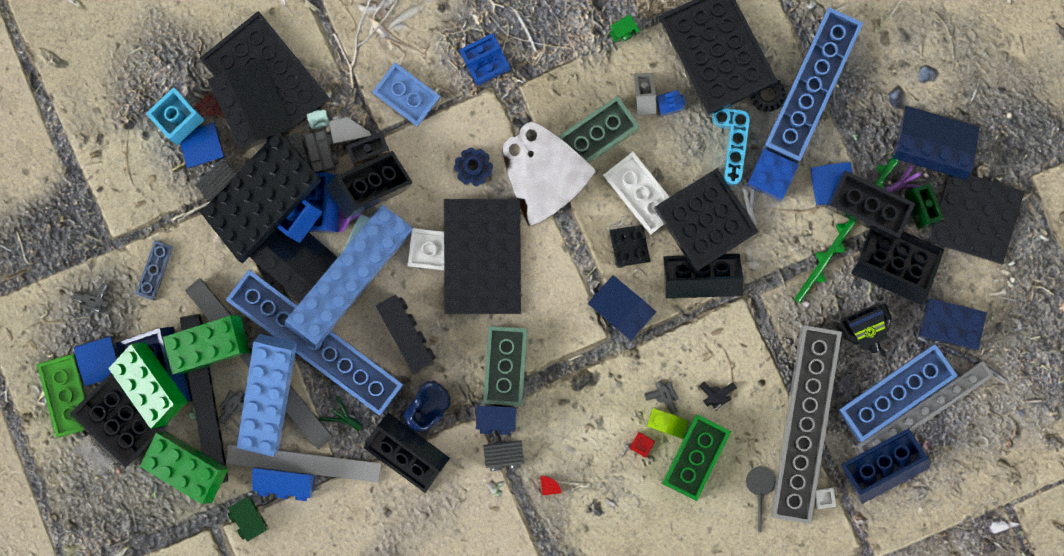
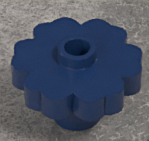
[454,148,493,187]

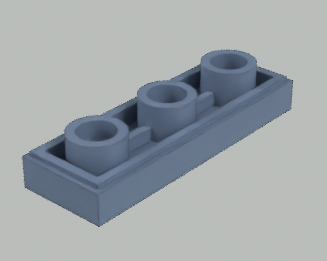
[135,240,174,301]

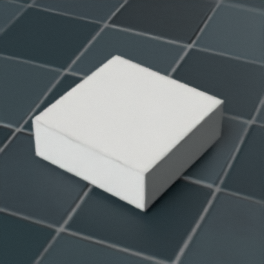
[815,487,836,509]

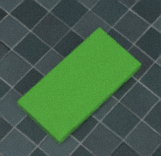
[37,354,86,438]

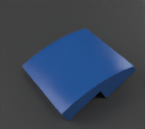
[459,33,511,86]
[180,122,225,169]
[810,162,853,206]
[74,336,117,386]

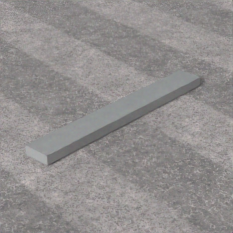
[855,360,994,454]
[226,445,381,483]

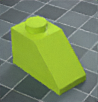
[646,408,688,439]

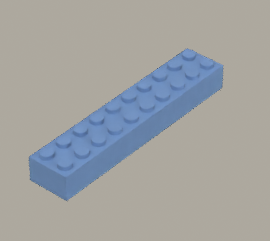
[226,270,404,416]

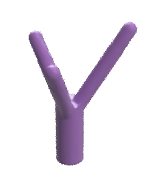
[885,165,922,192]

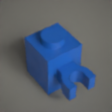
[656,90,686,117]

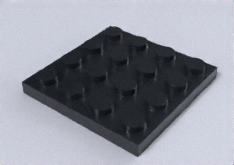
[654,168,759,272]
[928,175,1025,265]

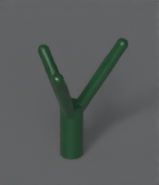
[319,396,363,431]

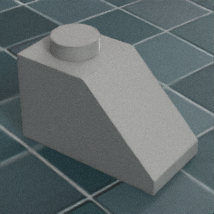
[633,73,656,115]
[329,115,372,146]

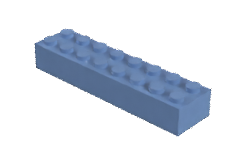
[763,7,863,164]
[285,204,413,349]

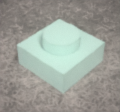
[307,110,330,130]

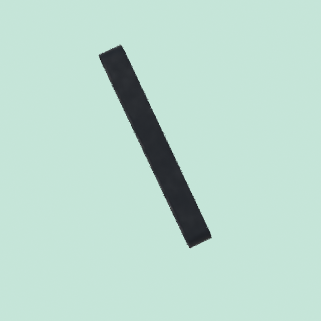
[180,314,229,483]

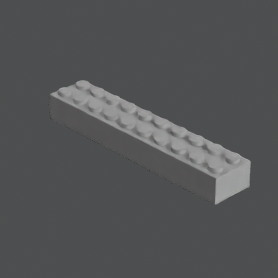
[770,325,842,524]

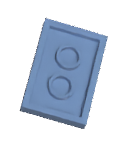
[372,63,441,127]

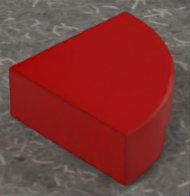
[540,476,562,495]

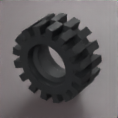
[750,80,786,112]

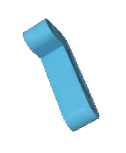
[712,108,750,186]

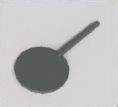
[746,467,775,533]

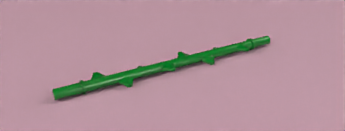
[794,158,899,304]

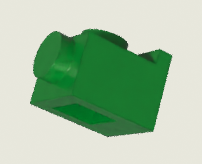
[609,14,640,42]

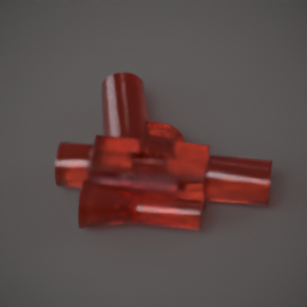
[195,92,225,119]

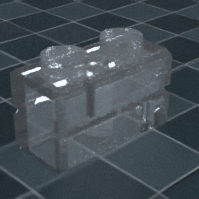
[74,435,118,476]

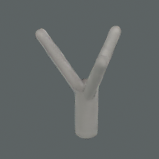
[740,188,758,225]

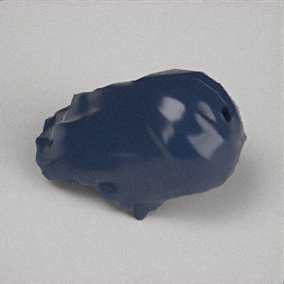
[403,380,451,432]

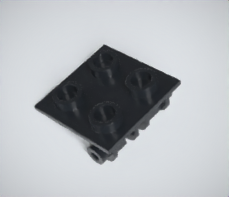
[609,225,651,268]

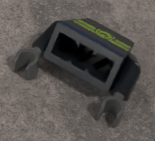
[830,293,892,353]

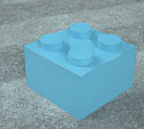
[146,87,205,145]

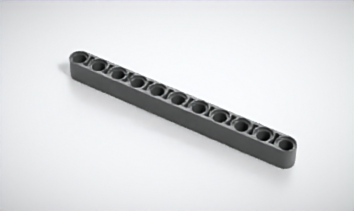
[185,278,333,450]

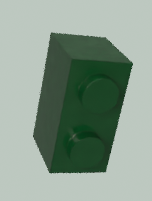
[904,183,944,230]
[227,496,269,542]

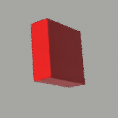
[629,432,655,458]

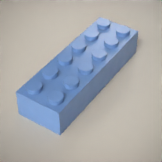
[237,334,297,457]
[837,344,958,442]

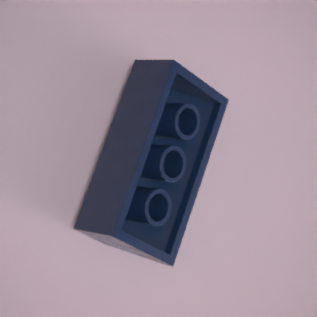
[841,428,930,504]

